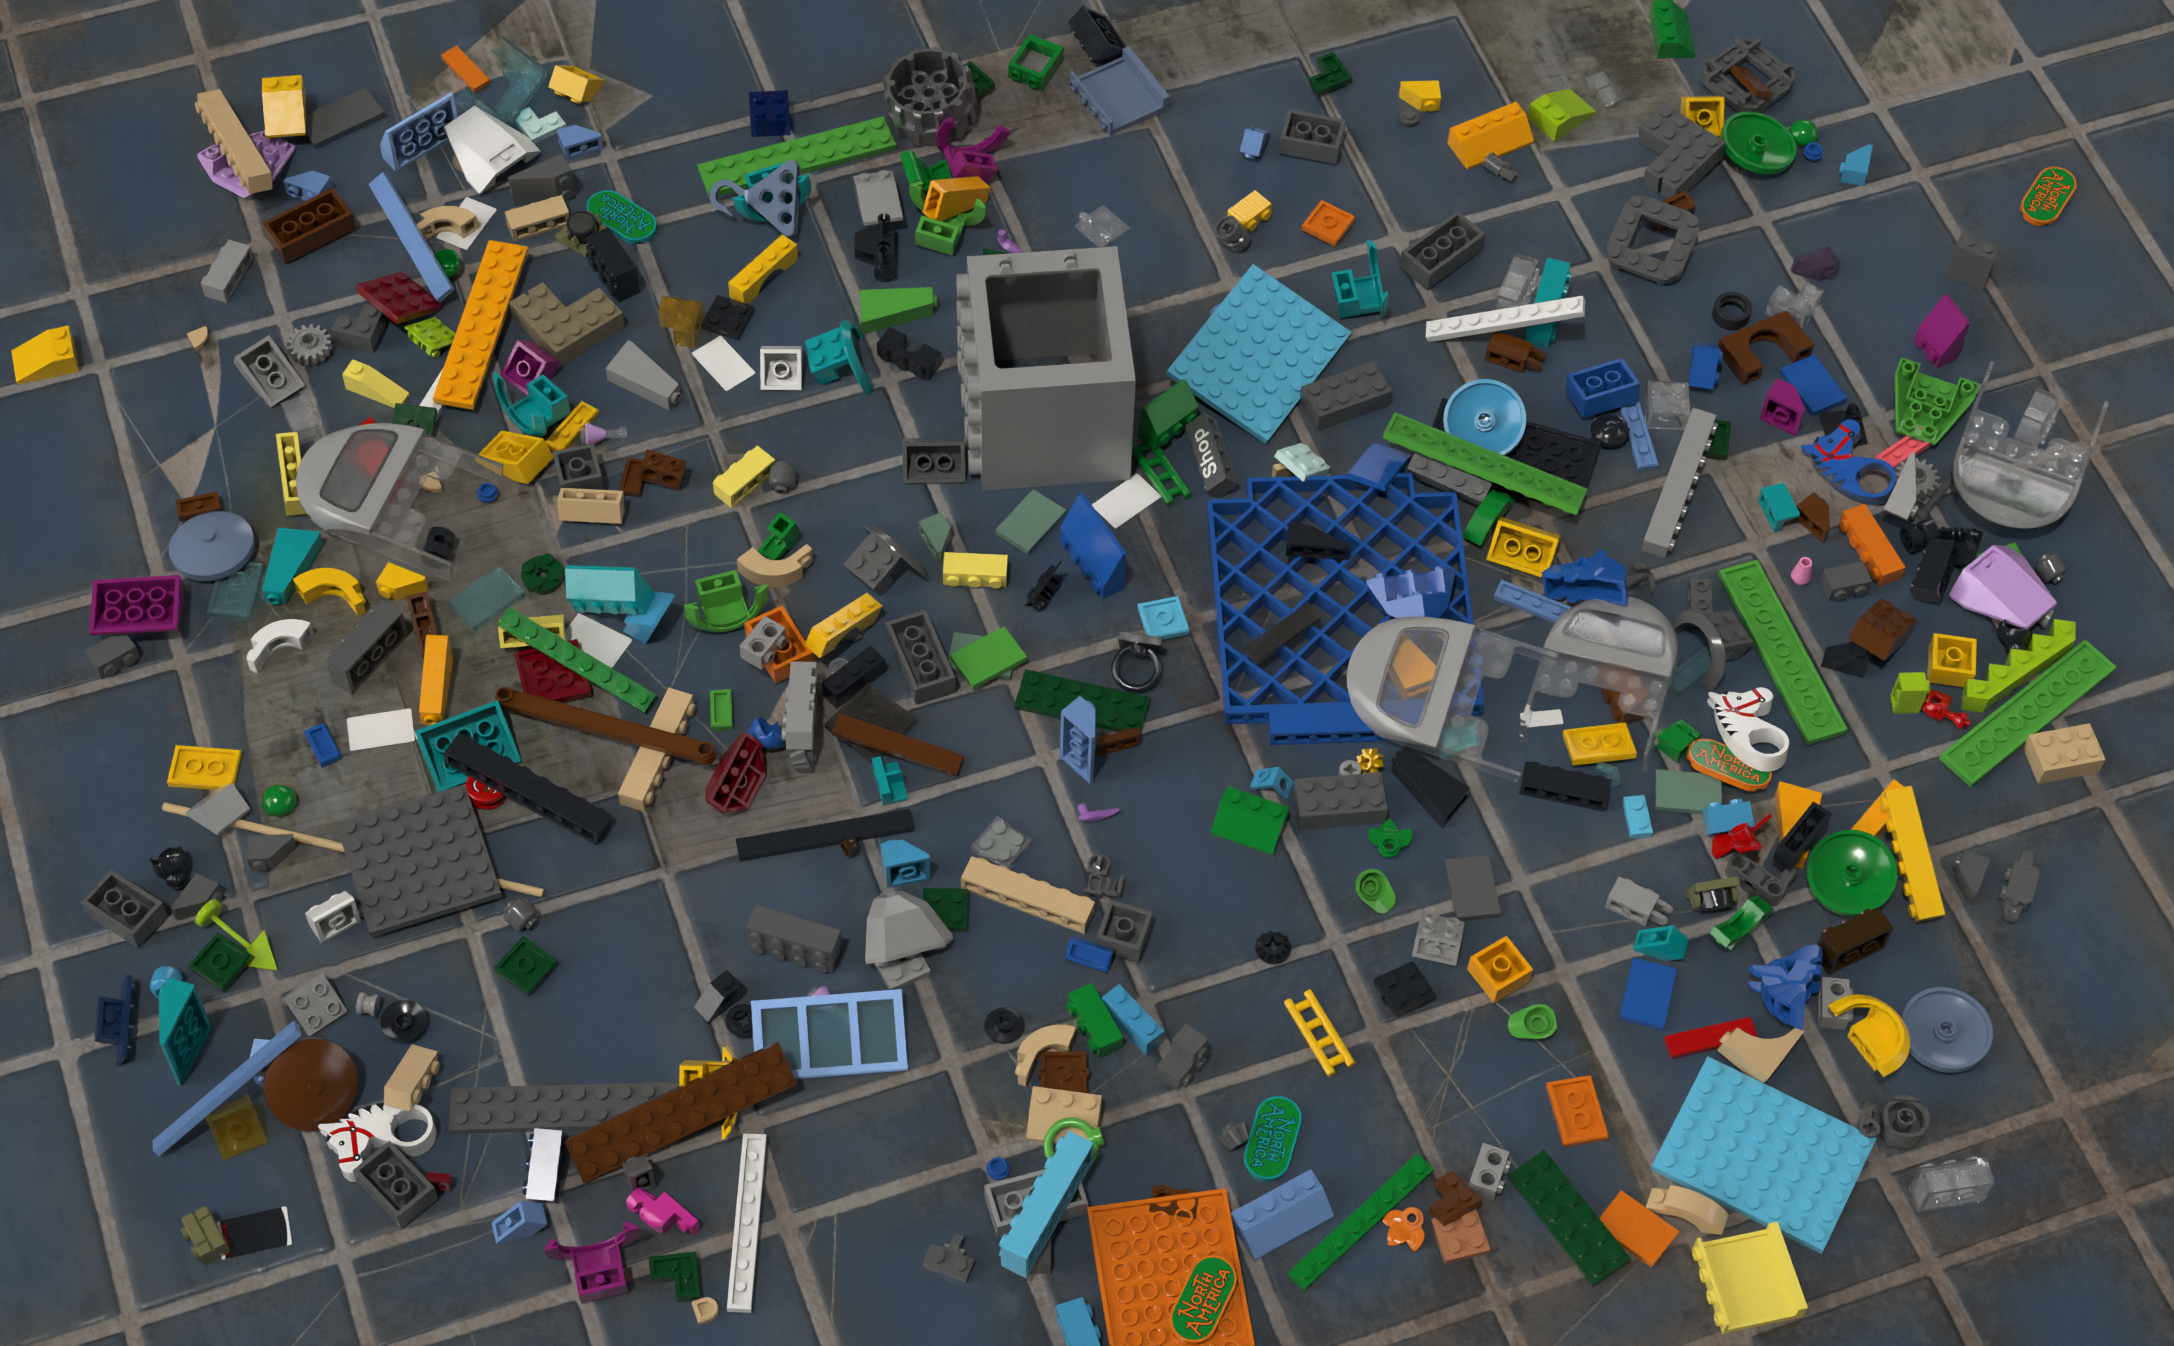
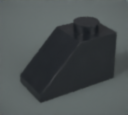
[1821,642,1871,678]
[694,970,743,1024]

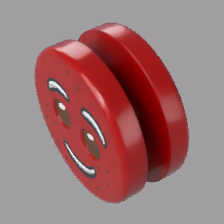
[466,777,507,810]

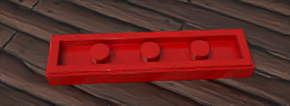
[1664,1017,1758,1059]

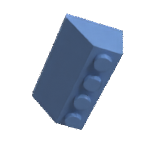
[1060,696,1095,784]
[1231,1169,1334,1262]

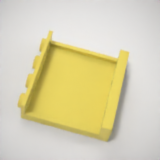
[1692,1222,1808,1334]

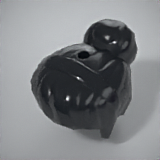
[1998,619,2033,655]
[149,846,187,889]

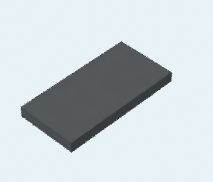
[306,87,385,149]

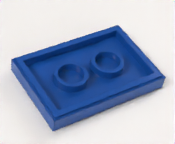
[1779,354,1848,416]
[1347,442,1411,491]
[1619,958,1677,1030]

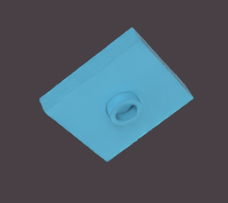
[1137,596,1190,640]

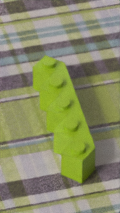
[1961,619,2076,713]

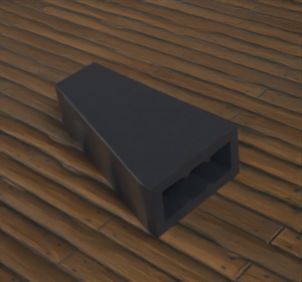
[1391,746,1470,828]

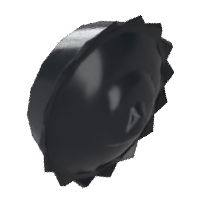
[1590,413,1630,447]

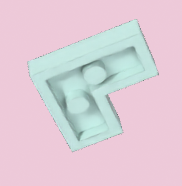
[512,107,566,144]

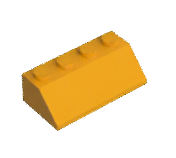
[1447,102,1534,170]

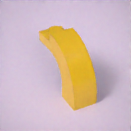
[293,568,366,617]

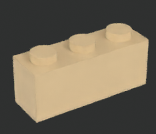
[505,195,570,242]
[557,488,625,524]
[384,1045,440,1112]

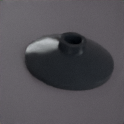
[380,1000,427,1042]

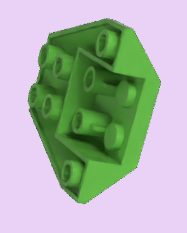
[1894,357,1979,445]

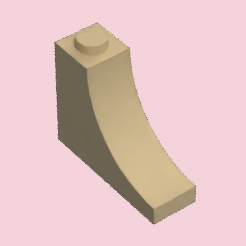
[1717,1027,1804,1083]

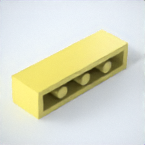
[276,432,307,516]

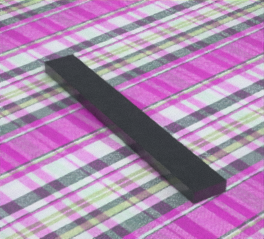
[736,809,914,862]

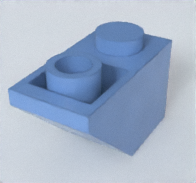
[284,170,333,201]

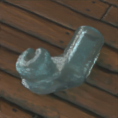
[1596,762,1622,787]

